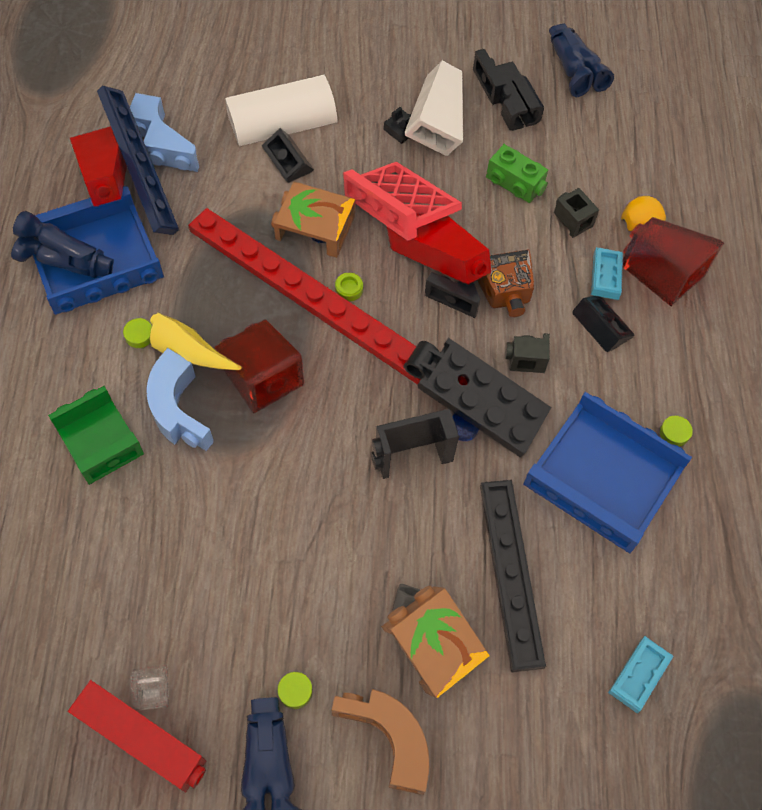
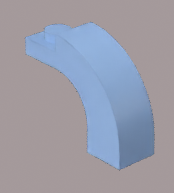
[147,348,214,451]

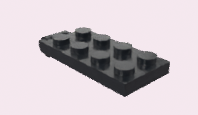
[404,337,552,457]

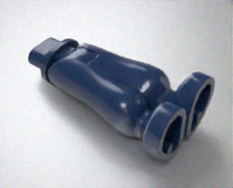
[549,23,614,97]
[11,211,114,278]
[241,697,301,810]

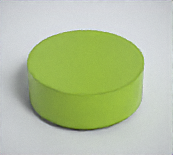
[335,273,363,302]
[123,318,152,348]
[660,415,693,447]
[278,672,313,709]

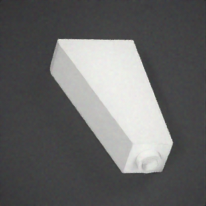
[405,60,463,156]

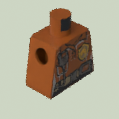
[477,249,534,317]

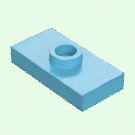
[591,247,623,300]
[608,636,674,713]

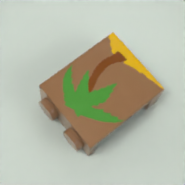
[271,181,355,258]
[381,586,490,698]

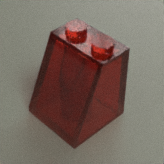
[623,217,724,306]
[214,319,304,414]

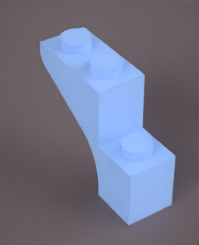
[130,93,199,172]

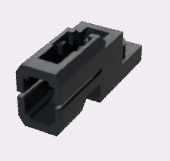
[473,49,544,131]

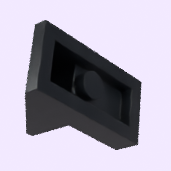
[424,272,480,318]

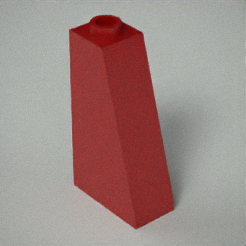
[70,126,127,207]
[387,213,491,284]
[67,680,206,793]

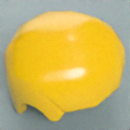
[621,196,666,236]

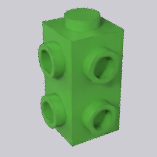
[486,144,548,203]

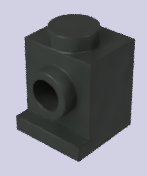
[554,188,599,238]
[505,333,550,373]

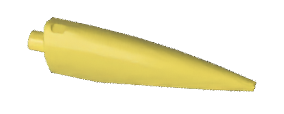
[150,312,242,370]

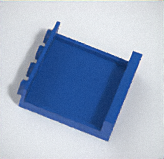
[33,186,164,315]
[523,392,692,554]

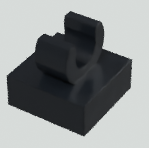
[383,107,411,144]

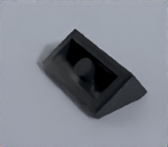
[262,128,314,183]
[572,296,635,352]

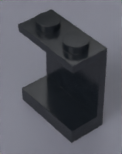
[371,408,459,479]

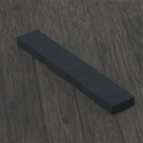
[480,480,546,672]

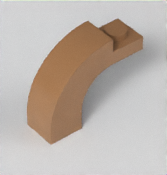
[332,689,429,795]

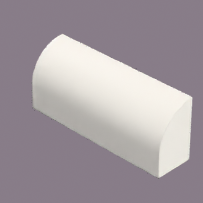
[225,75,338,146]

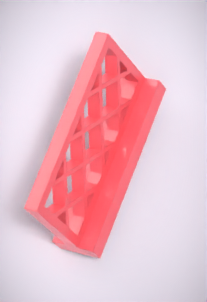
[343,162,462,241]

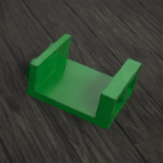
[48,386,144,485]

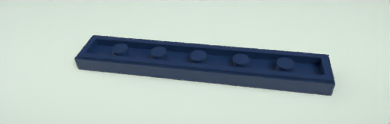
[97,85,179,235]

